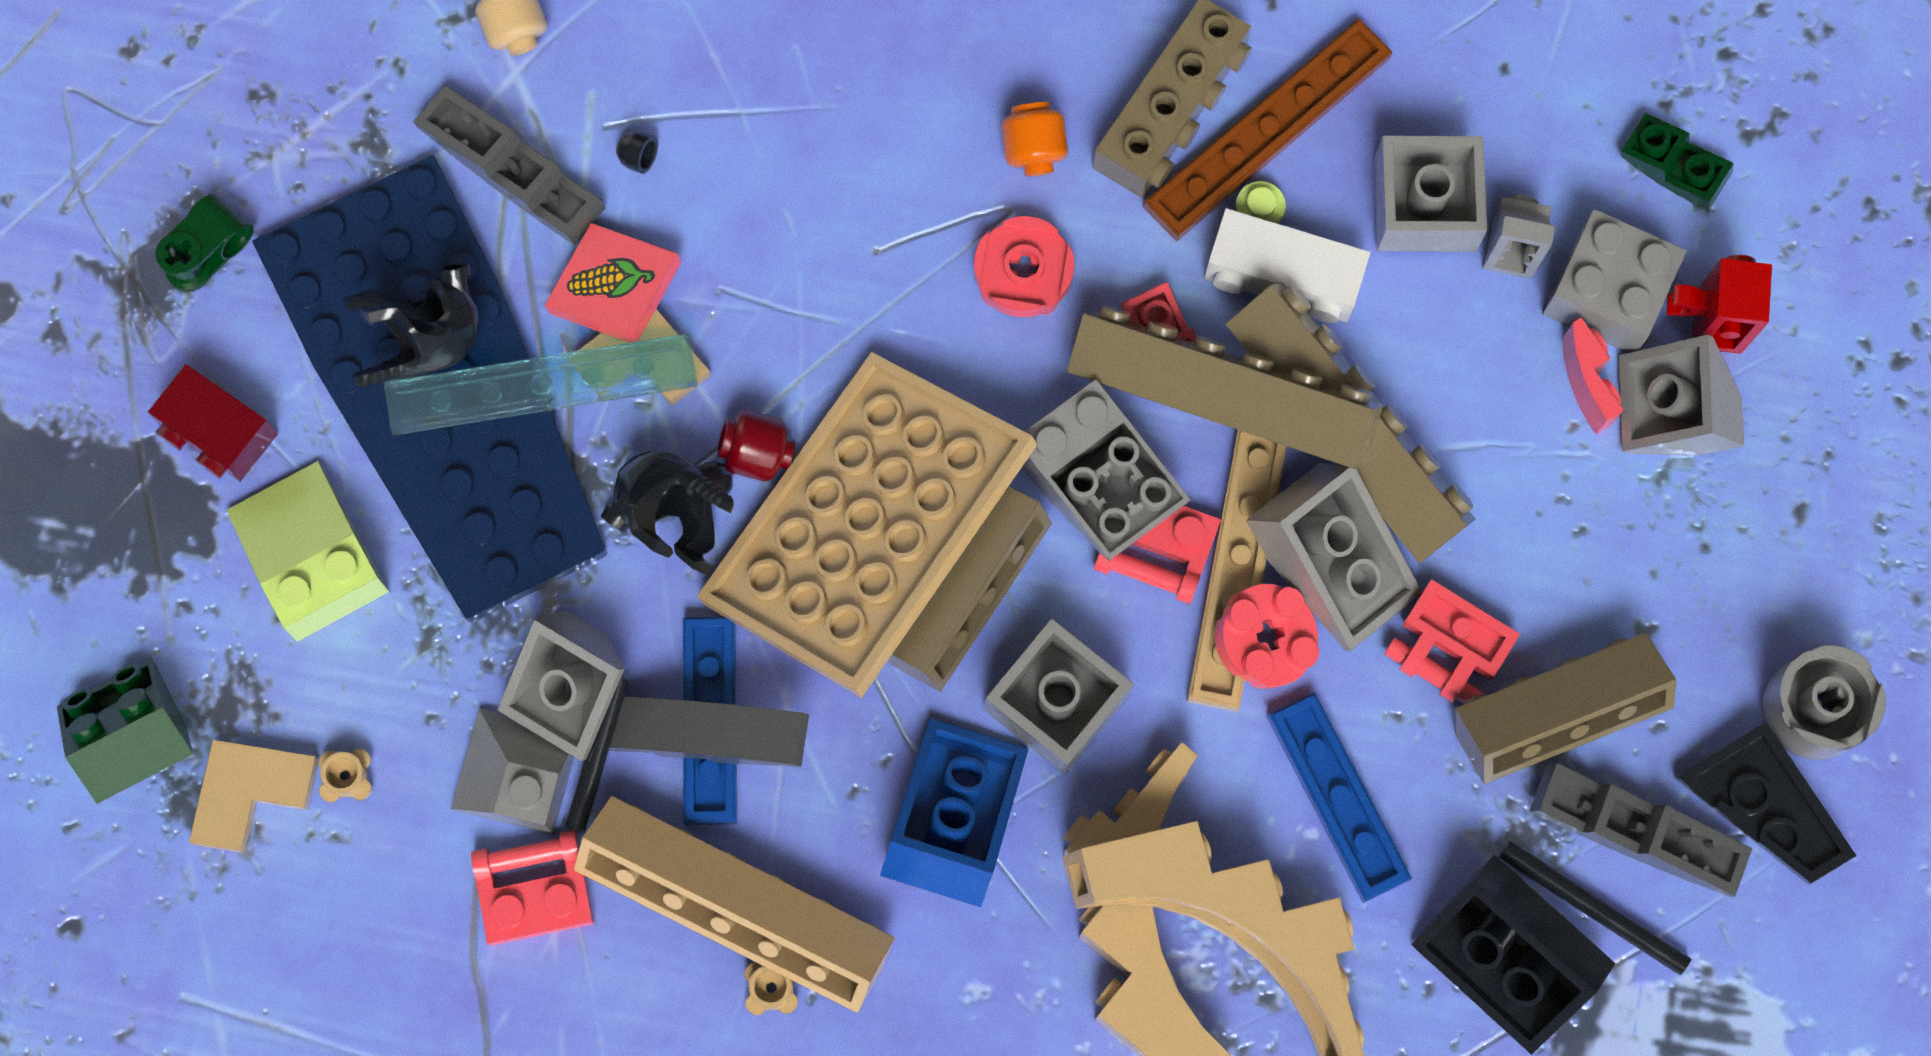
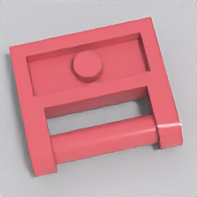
[1094,506,1221,605]
[471,830,594,946]

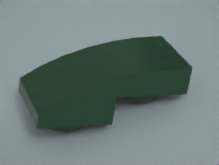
[1621,113,1734,211]

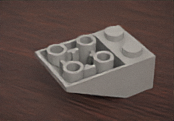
[1022,379,1191,562]

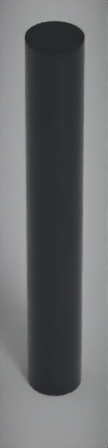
[565,677,629,831]

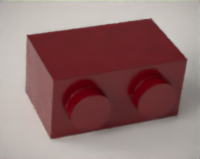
[148,364,278,482]

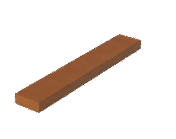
[1143,18,1393,242]

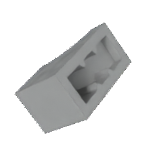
[1483,195,1555,279]

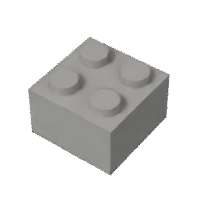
[1374,136,1487,252]
[1542,209,1687,353]
[984,618,1134,775]

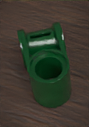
[155,194,254,292]

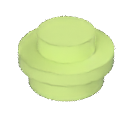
[1235,181,1286,224]

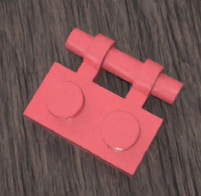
[1384,579,1520,704]

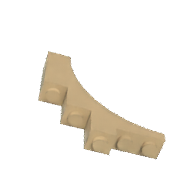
[1063,742,1231,1056]
[1062,821,1364,1056]

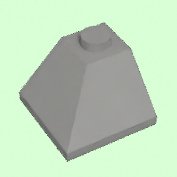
[1619,335,1744,455]
[497,610,625,761]
[451,709,574,834]

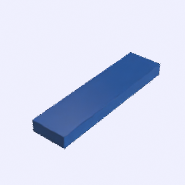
[683,617,737,826]
[1267,692,1412,903]

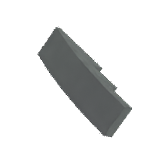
[413,86,605,245]
[609,697,809,767]
[1530,763,1752,897]

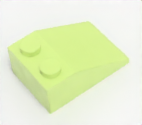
[226,461,389,642]

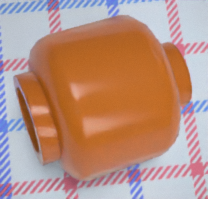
[1001,102,1069,177]

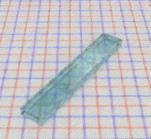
[384,333,698,436]

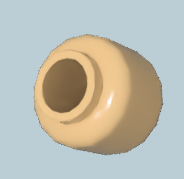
[475,0,548,57]

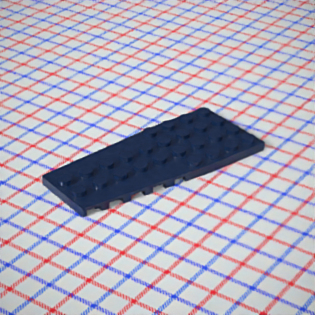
[252,155,607,623]

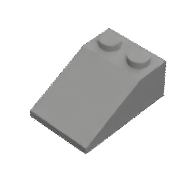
[1246,463,1422,651]

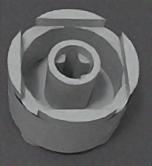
[1763,645,1886,760]

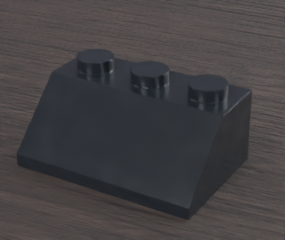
[1411,854,1616,1055]

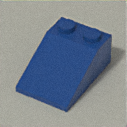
[880,718,1029,907]

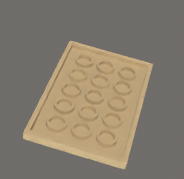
[696,352,1037,698]

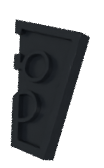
[1675,722,1857,884]

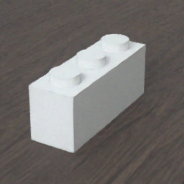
[1204,208,1371,323]

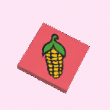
[545,223,681,345]

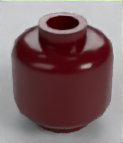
[717,410,795,482]

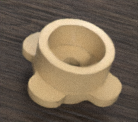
[318,749,372,803]
[744,962,798,1015]

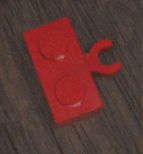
[1666,255,1772,354]

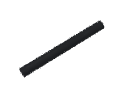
[1499,841,1691,975]

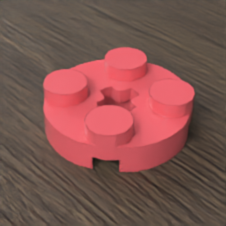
[974,216,1074,317]
[1215,584,1319,689]

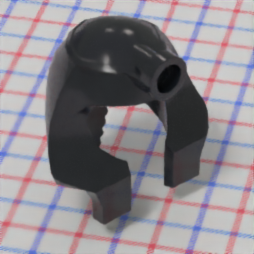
[343,262,480,388]
[600,451,734,575]

